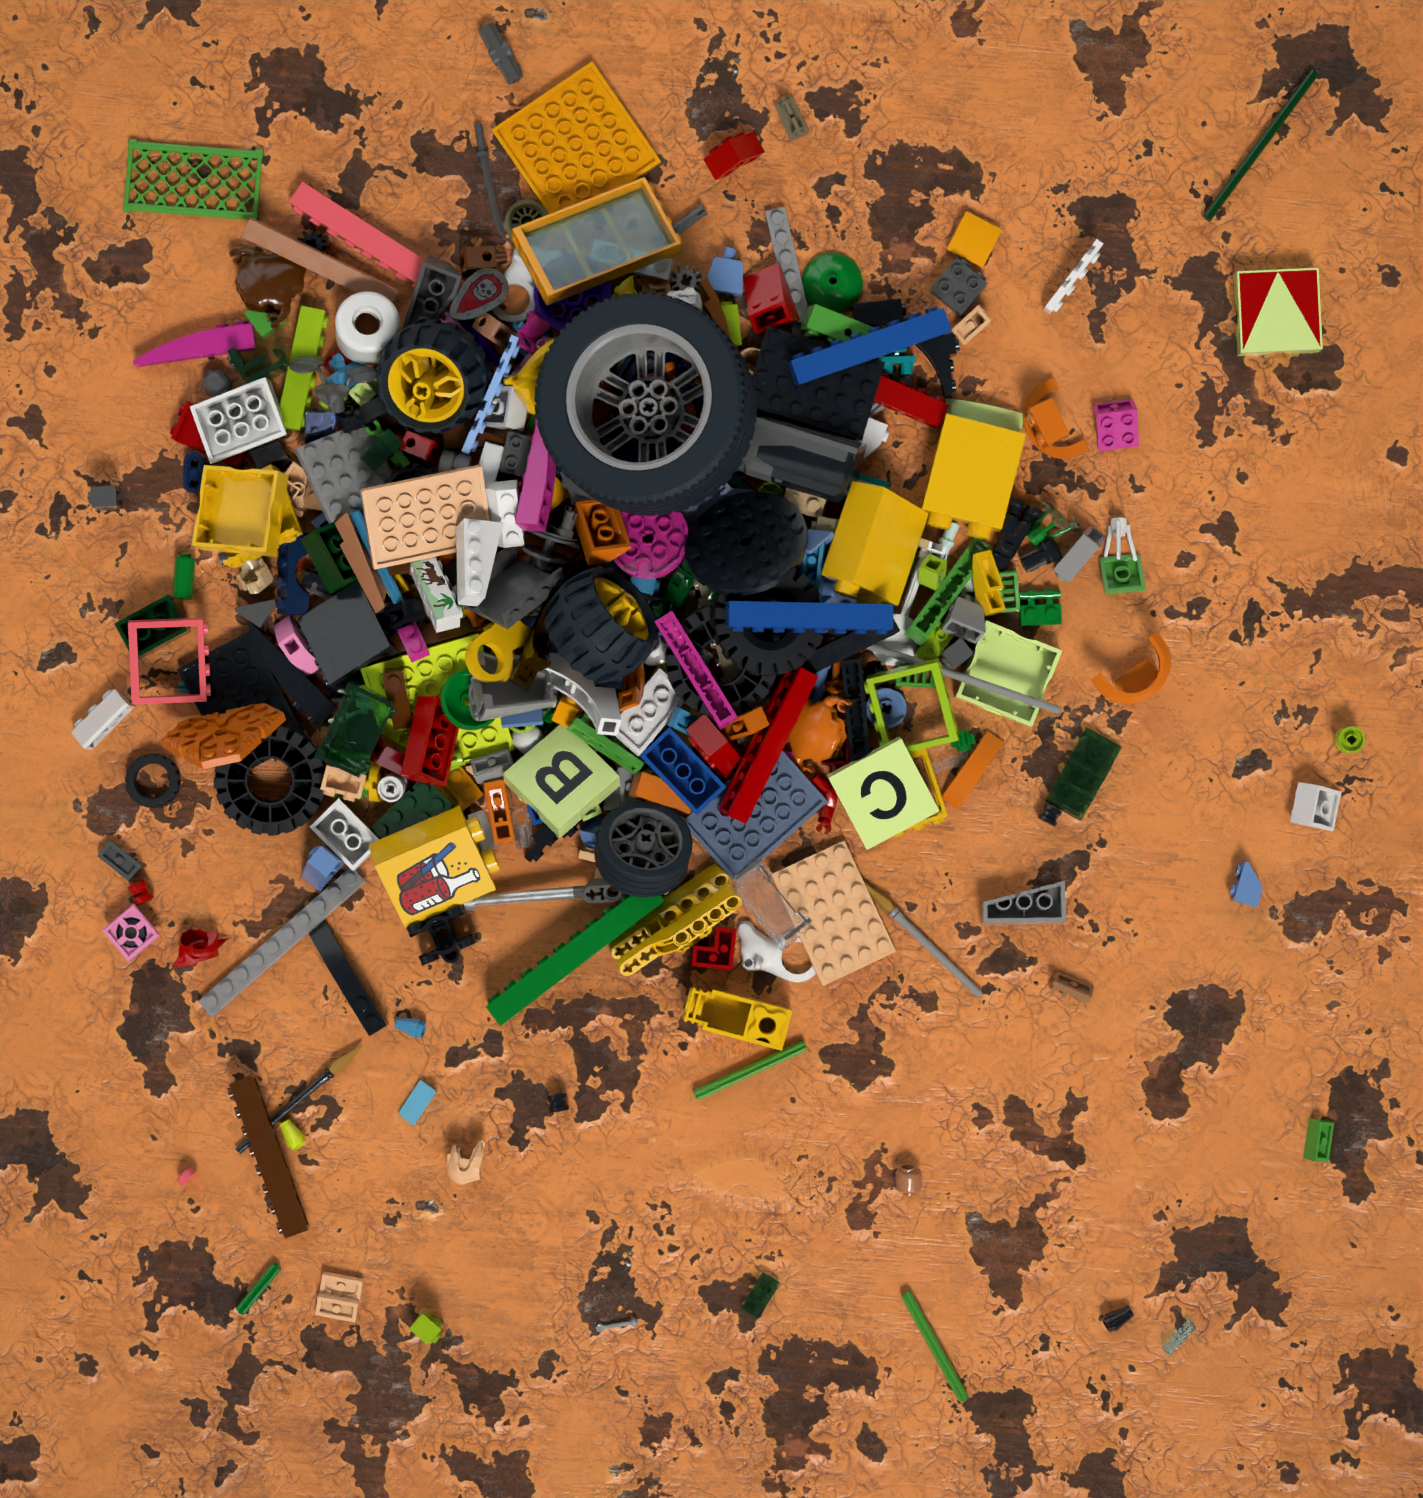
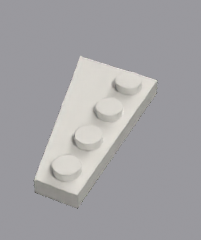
[1043,239,1103,315]

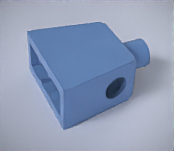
[707,247,743,297]

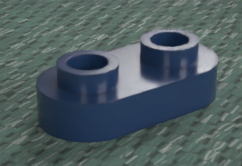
[183,452,205,494]

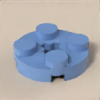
[866,688,907,729]

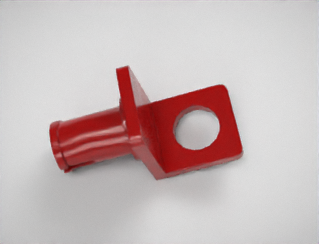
[821,738,849,784]

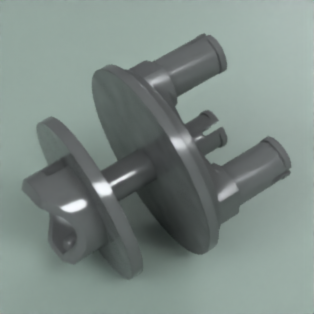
[521,503,581,573]

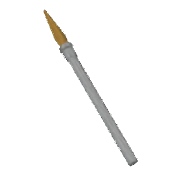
[865,883,983,998]

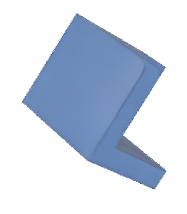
[579,816,604,849]

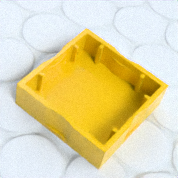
[192,465,289,557]

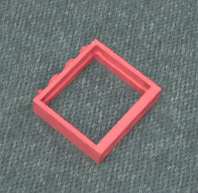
[128,618,211,705]

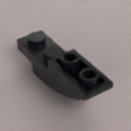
[524,819,587,862]

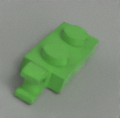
[365,420,410,469]

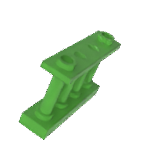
[566,685,664,774]

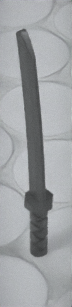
[474,124,505,237]

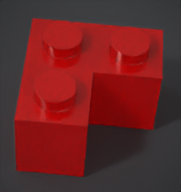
[703,131,765,181]
[691,927,737,970]

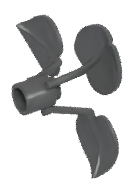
[288,356,377,413]

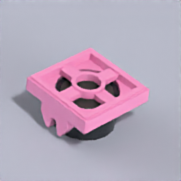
[102,904,161,962]

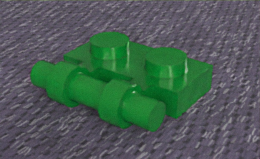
[1019,588,1062,626]

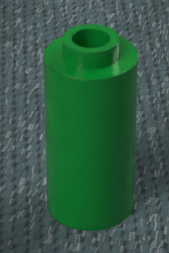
[172,553,195,600]

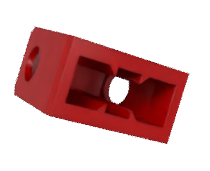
[393,431,444,467]

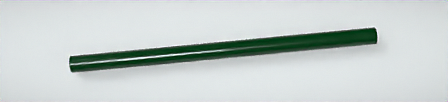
[1202,69,1319,222]

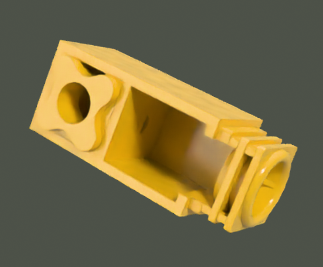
[682,986,792,1051]

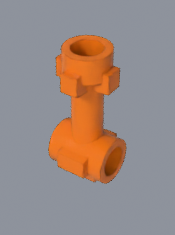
[825,661,844,694]

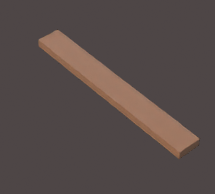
[241,217,399,303]

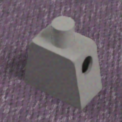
[941,594,986,644]

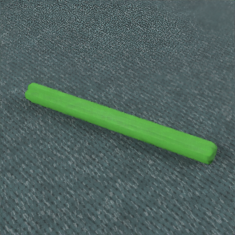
[693,1041,807,1100]
[901,1291,969,1402]

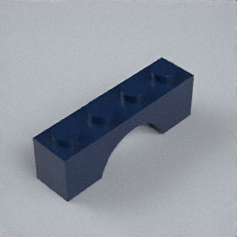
[276,532,309,615]

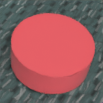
[177,1167,197,1187]

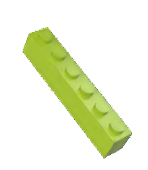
[280,306,330,432]

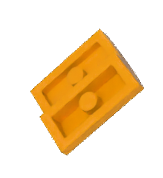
[947,211,1003,268]

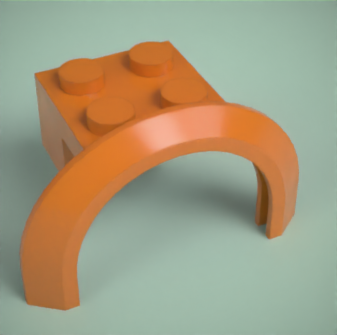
[1023,377,1089,459]
[1091,631,1171,704]

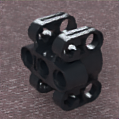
[406,904,478,966]

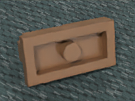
[1050,971,1094,1003]

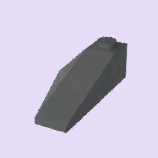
[402,255,463,329]

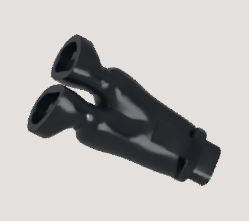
[992,496,1043,570]

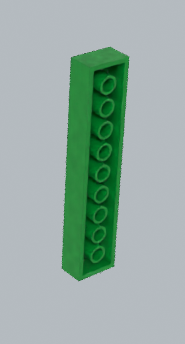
[485,894,665,1026]

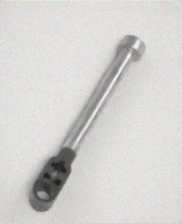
[464,878,622,911]

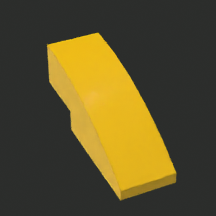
[972,550,1006,617]

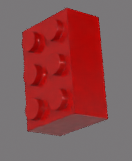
[686,714,742,781]

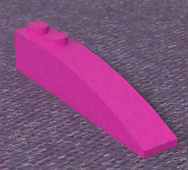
[133,321,258,367]
[654,611,738,730]

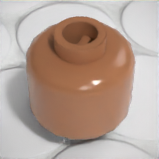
[895,1164,922,1196]

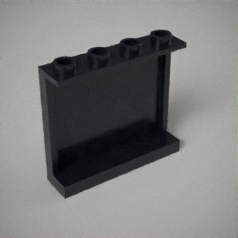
[297,580,399,691]

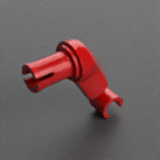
[810,773,838,835]

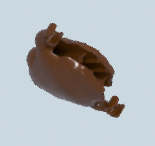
[229,247,307,329]

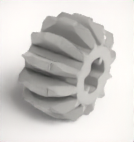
[669,264,702,292]

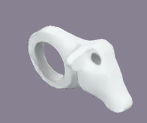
[492,247,563,324]
[737,921,816,982]

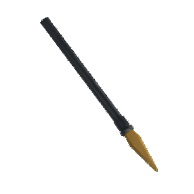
[235,1045,362,1154]

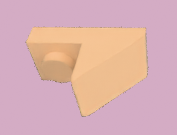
[952,304,992,345]

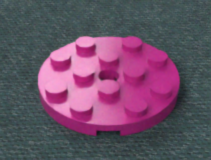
[614,510,689,579]

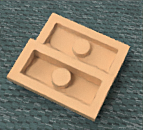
[315,1271,364,1323]

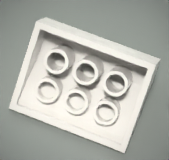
[190,377,287,464]

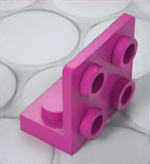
[1093,399,1139,451]

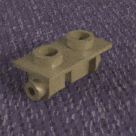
[774,96,809,141]

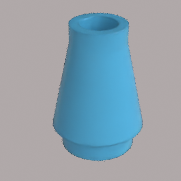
[395,1017,427,1039]

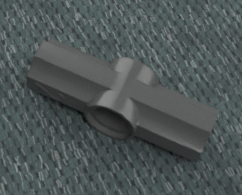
[478,23,524,85]

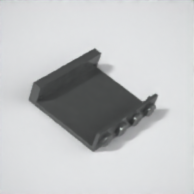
[452,547,565,629]

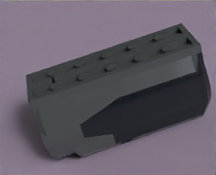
[738,410,867,502]

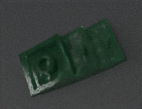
[1045,727,1122,821]

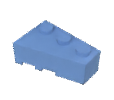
[301,846,344,893]

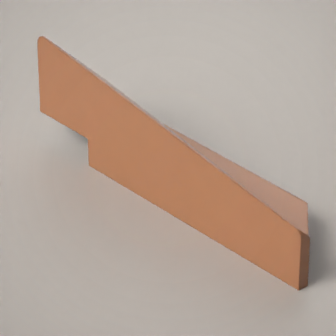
[335,513,387,613]

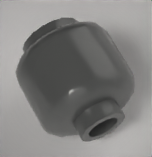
[202,369,233,398]

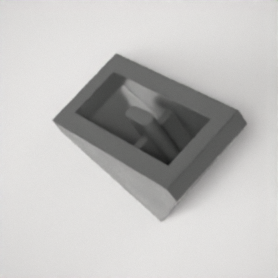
[235,599,276,629]

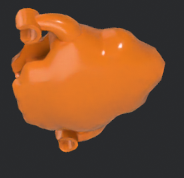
[788,695,852,779]

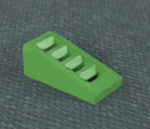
[998,568,1020,613]
[895,665,936,688]

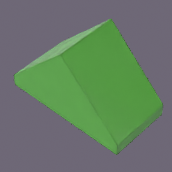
[245,310,288,340]

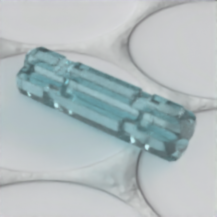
[1162,1320,1196,1355]

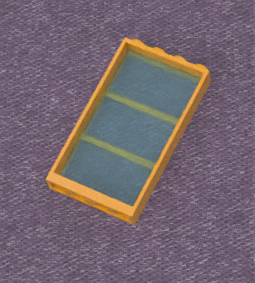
[511,177,682,305]

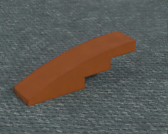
[700,278,731,339]

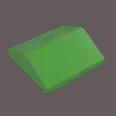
[1099,554,1146,595]

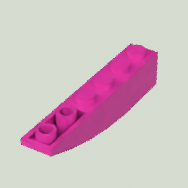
[515,418,556,532]

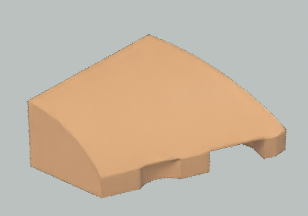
[284,462,308,517]

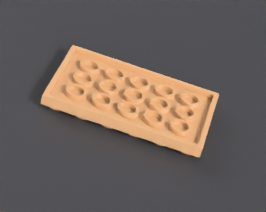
[360,464,490,570]
[770,840,896,986]

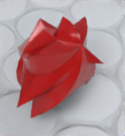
[173,928,229,967]

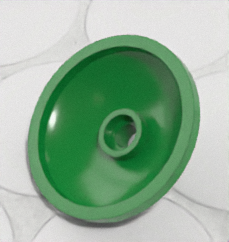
[802,253,863,313]
[440,669,495,731]

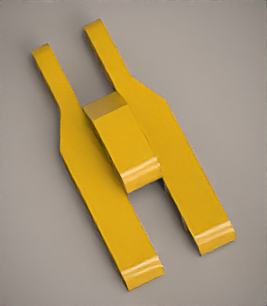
[609,864,742,976]

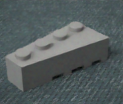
[981,881,1066,925]

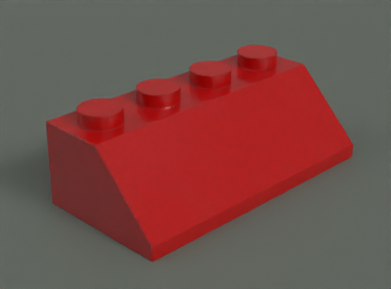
[400,696,459,788]

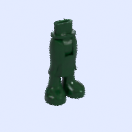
[649,557,695,623]

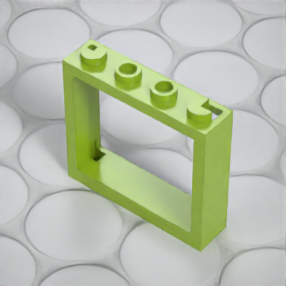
[864,658,959,752]

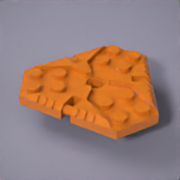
[161,703,286,769]

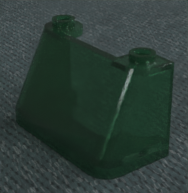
[314,679,397,778]

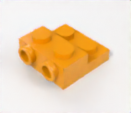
[446,766,484,811]

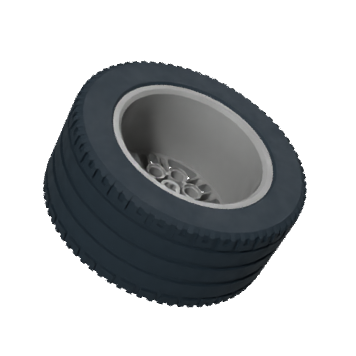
[534,292,757,516]

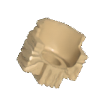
[236,556,274,594]

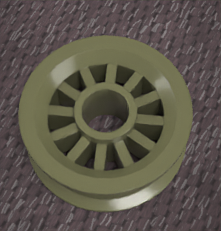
[505,200,550,247]

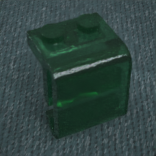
[227,347,290,384]

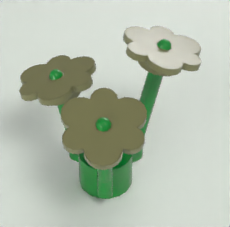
[1027,499,1082,546]

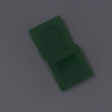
[359,428,403,472]
[741,1272,780,1319]

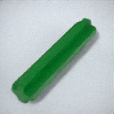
[236,1263,281,1315]

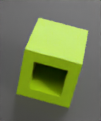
[918,554,947,591]

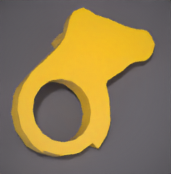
[465,620,532,683]

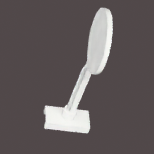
[872,538,947,666]

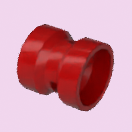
[127,879,154,906]

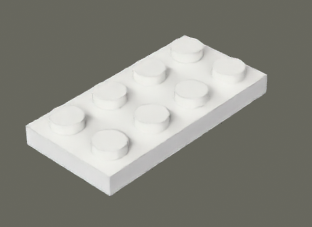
[616,668,684,756]

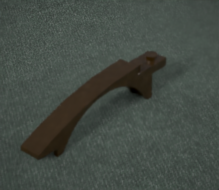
[509,546,598,691]

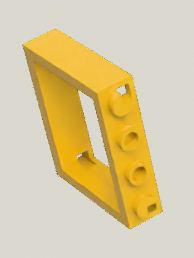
[885,748,948,841]

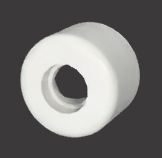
[335,291,400,365]

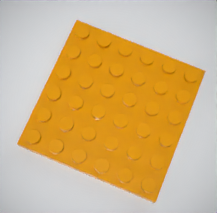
[491,61,661,231]

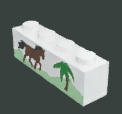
[410,557,463,633]

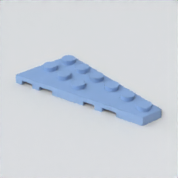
[461,334,520,456]

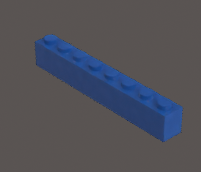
[787,306,952,386]
[725,601,893,635]

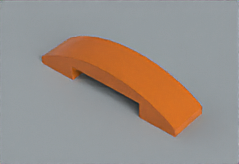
[618,663,645,712]
[942,731,1004,809]

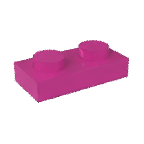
[397,622,430,663]

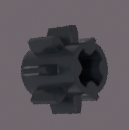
[863,660,888,686]

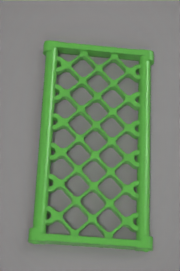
[123,139,264,220]

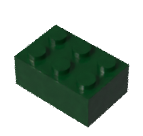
[114,594,191,660]

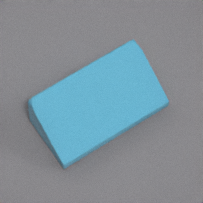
[398,1080,437,1126]

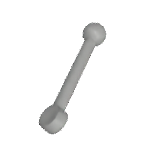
[596,1318,638,1332]

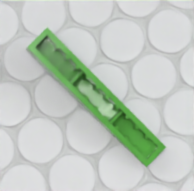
[904,538,993,646]

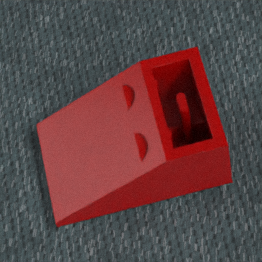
[743,262,800,335]

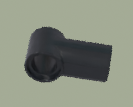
[1019,539,1063,573]

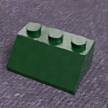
[301,522,358,594]

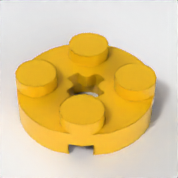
[364,761,388,802]

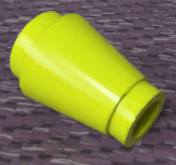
[279,1119,306,1151]

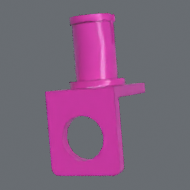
[517,310,550,355]

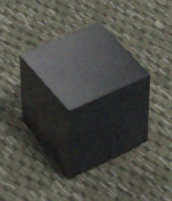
[248,438,292,470]

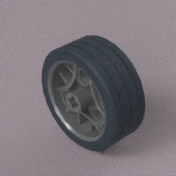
[594,800,693,898]

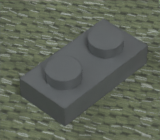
[97,840,143,881]

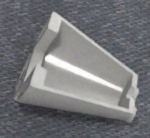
[468,651,557,721]

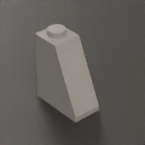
[1053,524,1106,583]

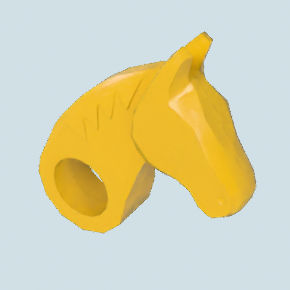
[503,339,554,416]

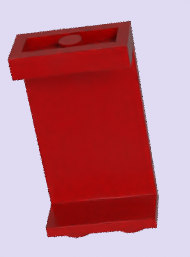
[170,401,249,469]

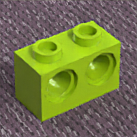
[914,621,954,661]
[409,1308,444,1345]

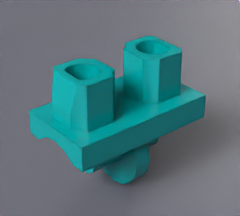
[878,348,916,376]

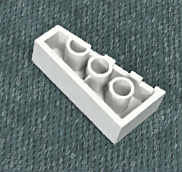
[456,518,503,606]

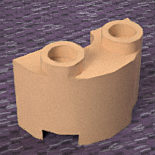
[320,765,366,802]

